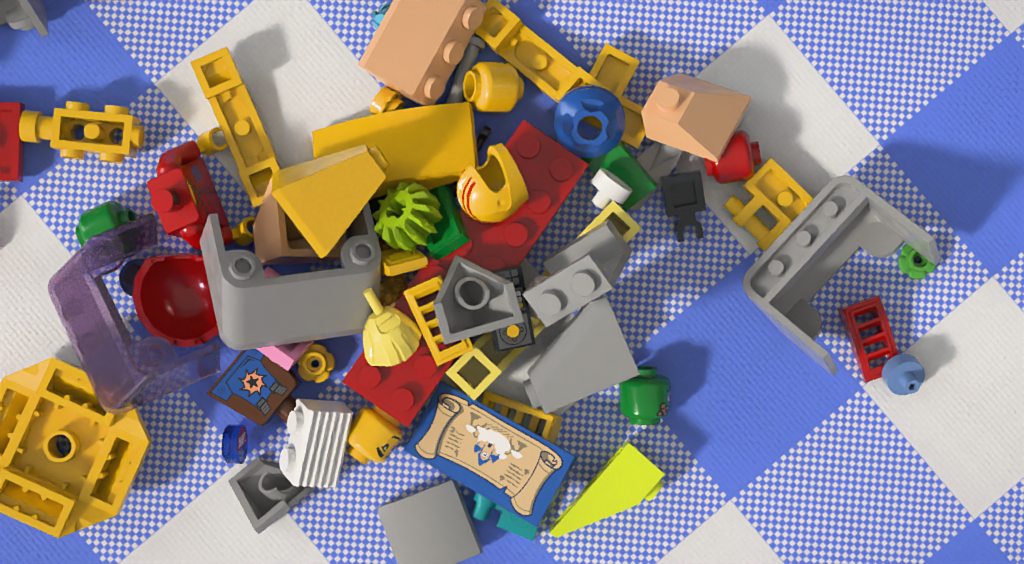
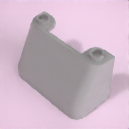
[523,296,640,414]

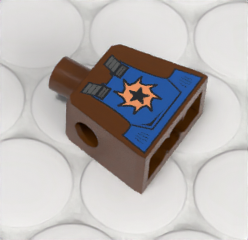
[207,349,302,426]

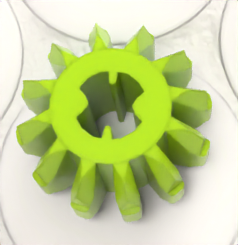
[372,181,443,252]

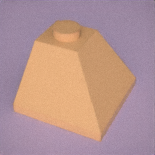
[641,73,751,163]
[253,179,347,265]

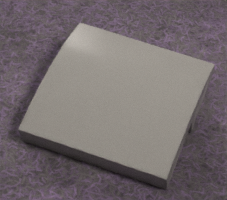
[376,479,484,564]

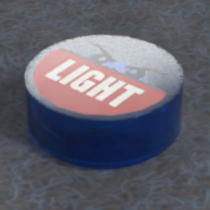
[222,424,248,464]

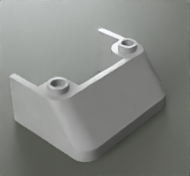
[743,175,941,376]
[200,202,382,351]

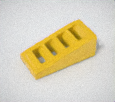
[378,239,428,276]
[403,275,474,366]
[481,391,563,444]

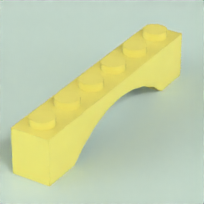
[446,201,641,401]

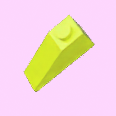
[549,440,665,538]

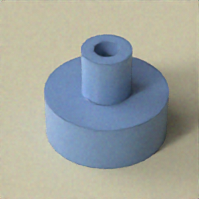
[882,354,925,395]

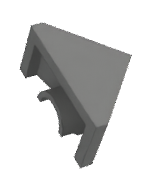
[433,255,524,344]
[228,456,316,534]

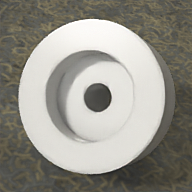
[591,168,632,210]

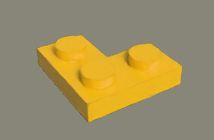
[585,43,646,150]

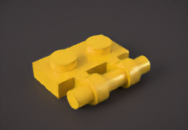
[723,158,813,252]

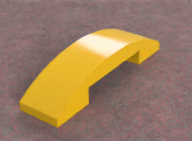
[474,0,608,122]
[190,47,282,208]

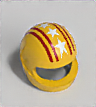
[457,143,529,223]

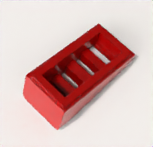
[837,296,898,383]

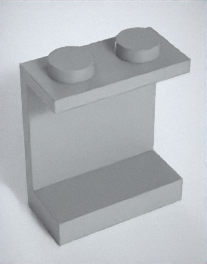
[522,219,632,327]

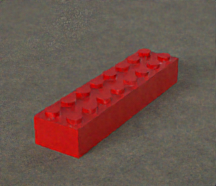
[342,119,589,427]

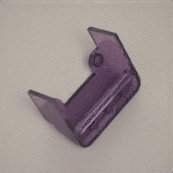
[48,213,220,414]

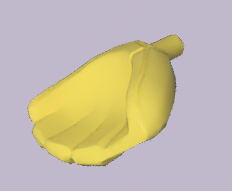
[363,288,422,367]

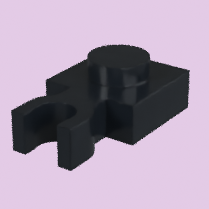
[660,170,706,242]

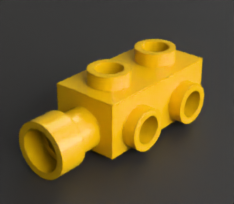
[19,101,145,164]

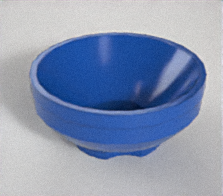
[553,85,626,158]

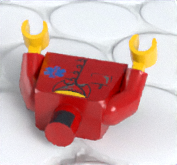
[147,128,256,250]

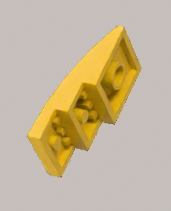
[312,102,479,200]

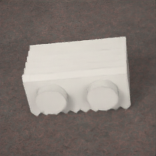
[279,399,353,488]

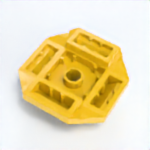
[0,357,153,538]

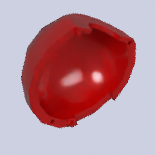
[132,253,219,348]

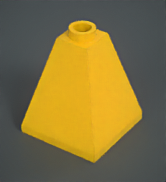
[271,144,390,259]

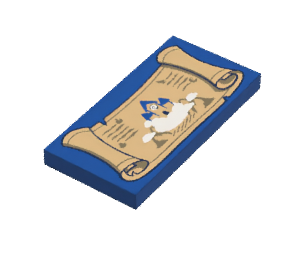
[404,381,578,528]

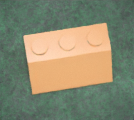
[358,0,488,106]

